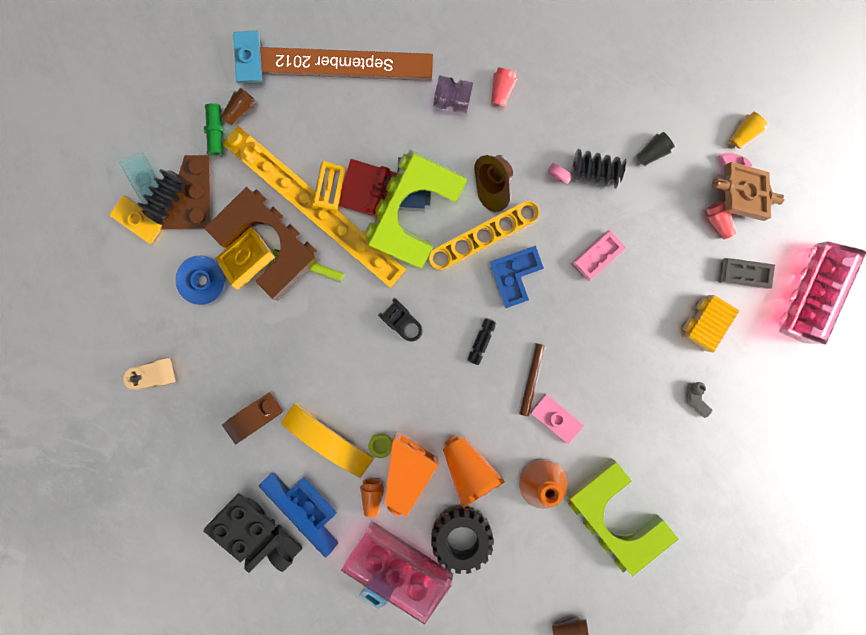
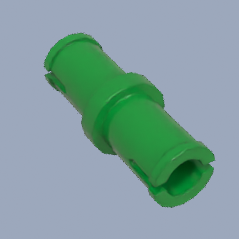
[203,103,224,156]

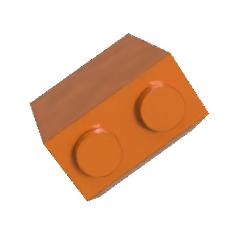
[385,432,439,517]

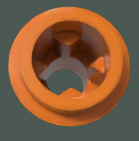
[360,479,384,517]

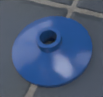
[176,255,225,305]

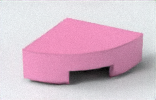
[717,153,753,169]

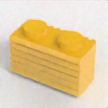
[683,295,739,353]

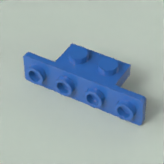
[259,473,338,558]

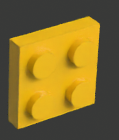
[215,226,275,290]

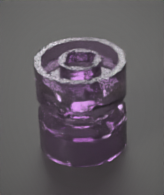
[433,75,473,114]

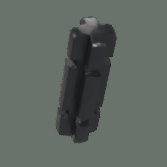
[468,318,497,365]

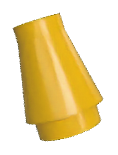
[730,112,768,149]

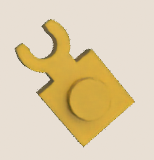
[222,126,262,163]

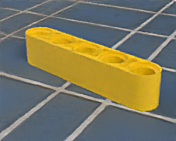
[429,201,540,271]

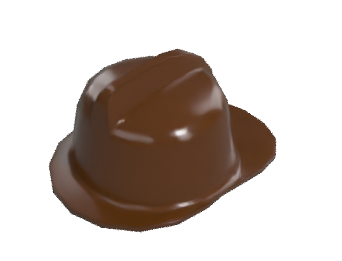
[474,155,513,212]

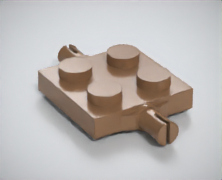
[712,162,784,221]

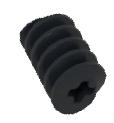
[571,149,626,189]
[137,169,190,225]

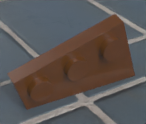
[162,155,213,230]

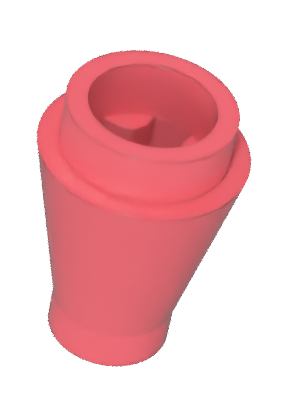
[491,67,517,106]
[706,201,736,239]

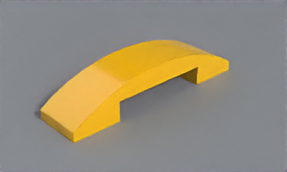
[280,403,375,478]

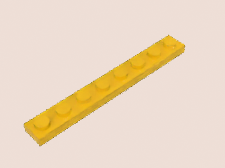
[241,141,407,288]

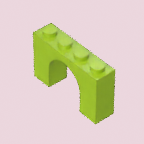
[365,149,467,269]
[566,458,679,577]

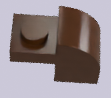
[222,392,283,445]

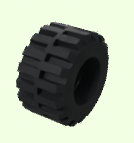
[431,505,494,574]

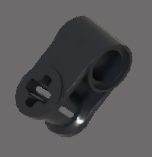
[378,297,423,342]

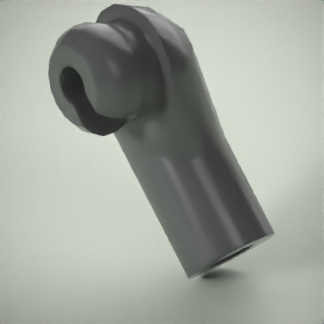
[688,382,713,418]

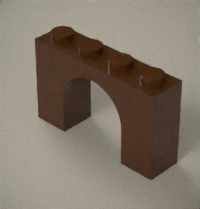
[204,186,319,301]

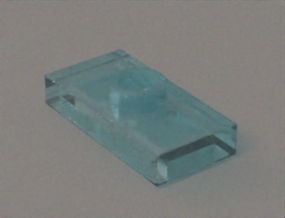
[119,151,158,204]

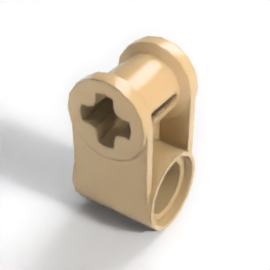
[123,358,176,390]

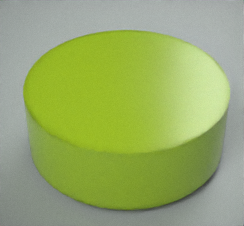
[368,433,393,458]

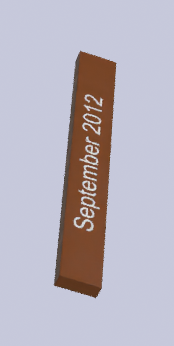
[260,47,433,80]

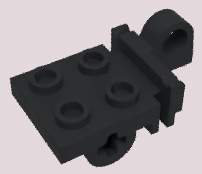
[203,493,302,573]

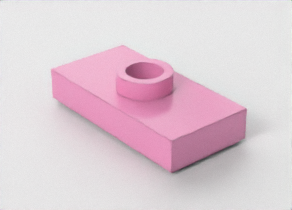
[572,230,626,281]
[530,394,584,444]

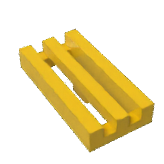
[312,161,346,214]

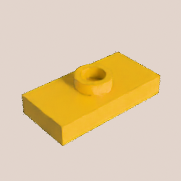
[109,195,163,244]

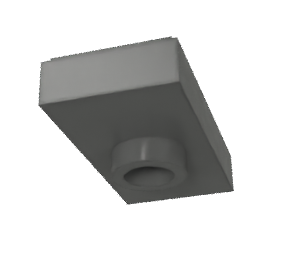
[721,258,775,289]

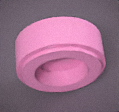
[548,163,573,184]

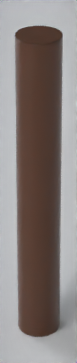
[519,343,546,417]

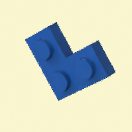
[489,246,544,308]

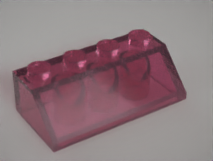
[778,241,866,345]
[341,520,453,625]

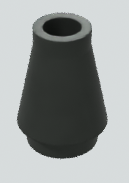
[636,132,675,167]

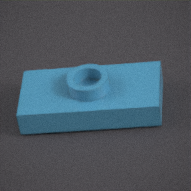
[233,30,262,84]

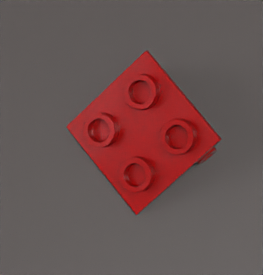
[338,159,397,217]

